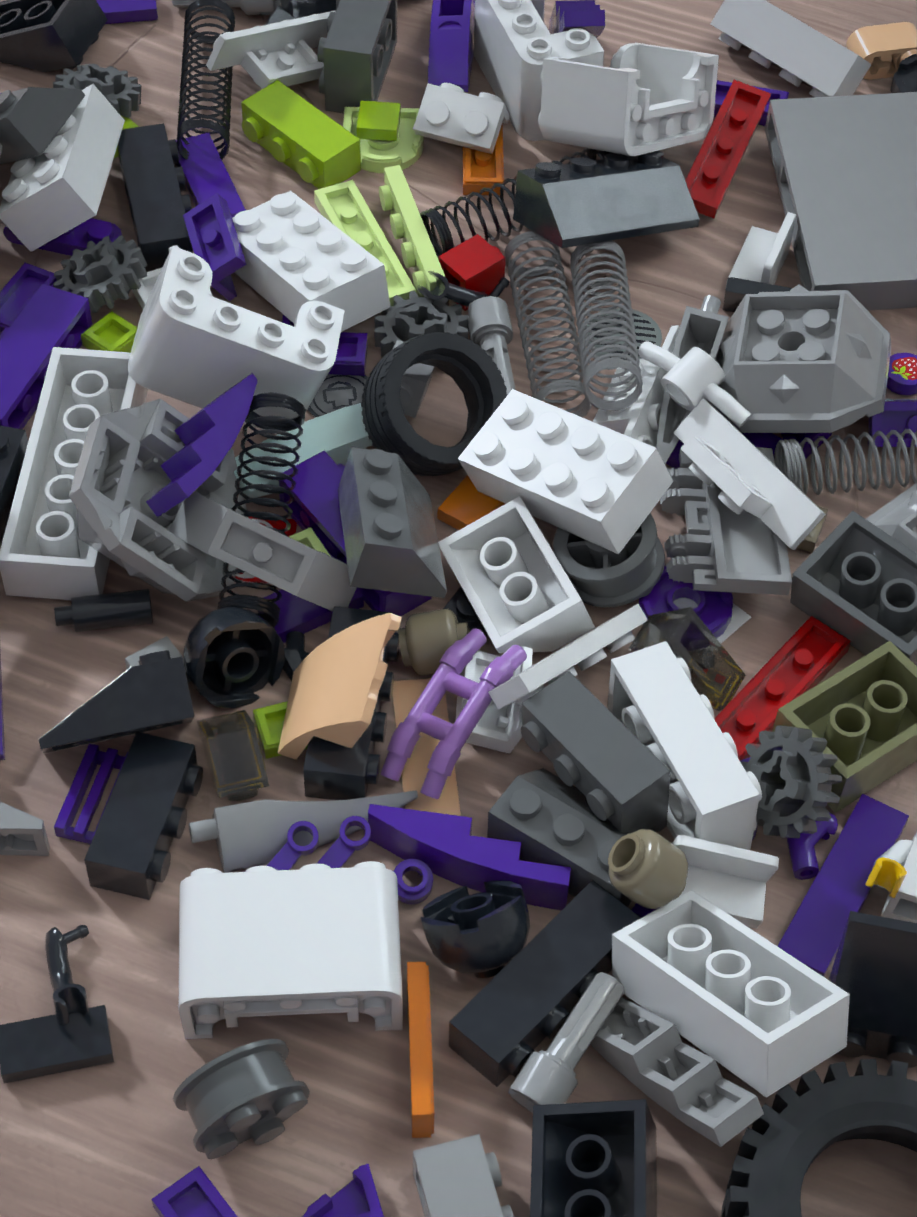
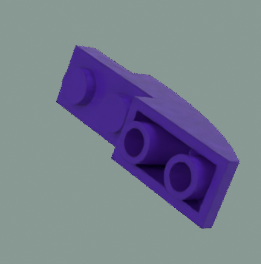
[428,0,475,92]

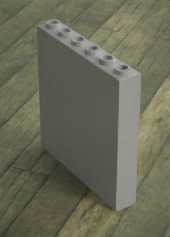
[765,92,917,310]

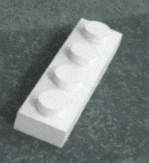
[488,604,648,710]

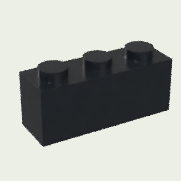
[84,732,203,900]

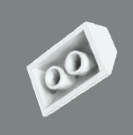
[438,496,595,653]

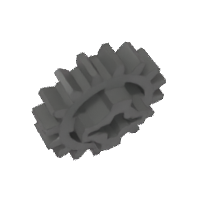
[53,64,142,118]
[53,236,148,313]
[374,291,468,358]
[741,725,842,838]

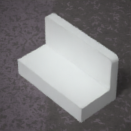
[725,212,796,289]
[672,835,779,929]

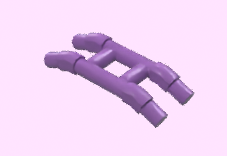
[380,629,527,799]

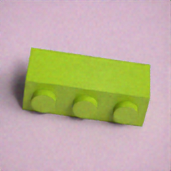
[241,80,361,189]

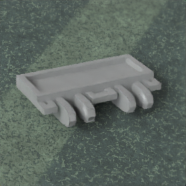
[660,447,792,595]

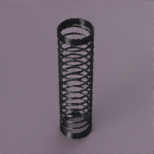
[176,0,235,160]
[420,148,613,257]
[217,392,306,627]

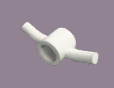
[638,341,752,428]

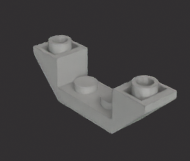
[169,491,357,611]

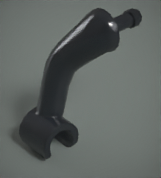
[417,271,510,307]
[45,925,89,1026]

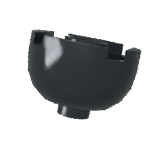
[183,607,285,709]
[421,880,530,978]

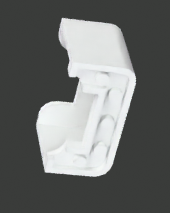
[473,0,604,141]
[538,43,719,156]
[128,246,345,430]
[178,861,403,1039]

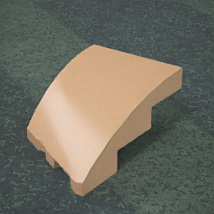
[278,613,401,760]

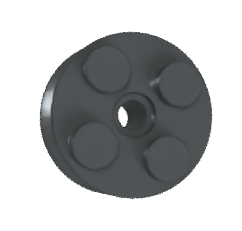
[553,513,665,607]
[173,1039,310,1159]

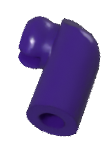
[787,812,838,880]

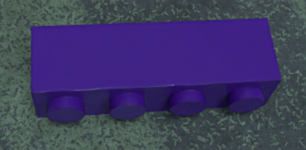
[0,284,93,429]
[278,450,432,616]

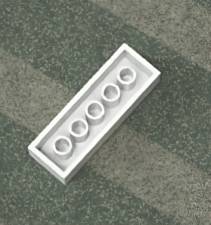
[0,347,148,600]

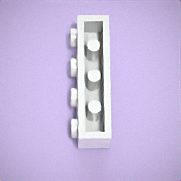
[710,0,871,97]

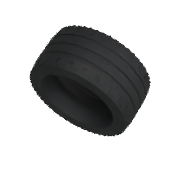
[361,332,508,476]

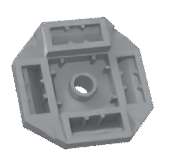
[709,284,891,433]
[69,399,248,602]

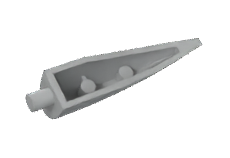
[656,295,729,464]
[189,790,418,873]

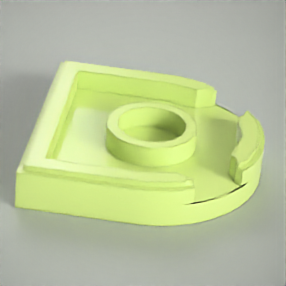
[343,107,424,173]

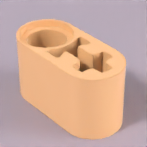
[846,22,917,80]

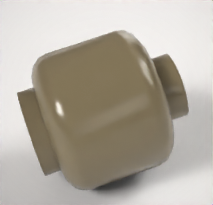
[398,609,470,675]
[608,829,688,909]

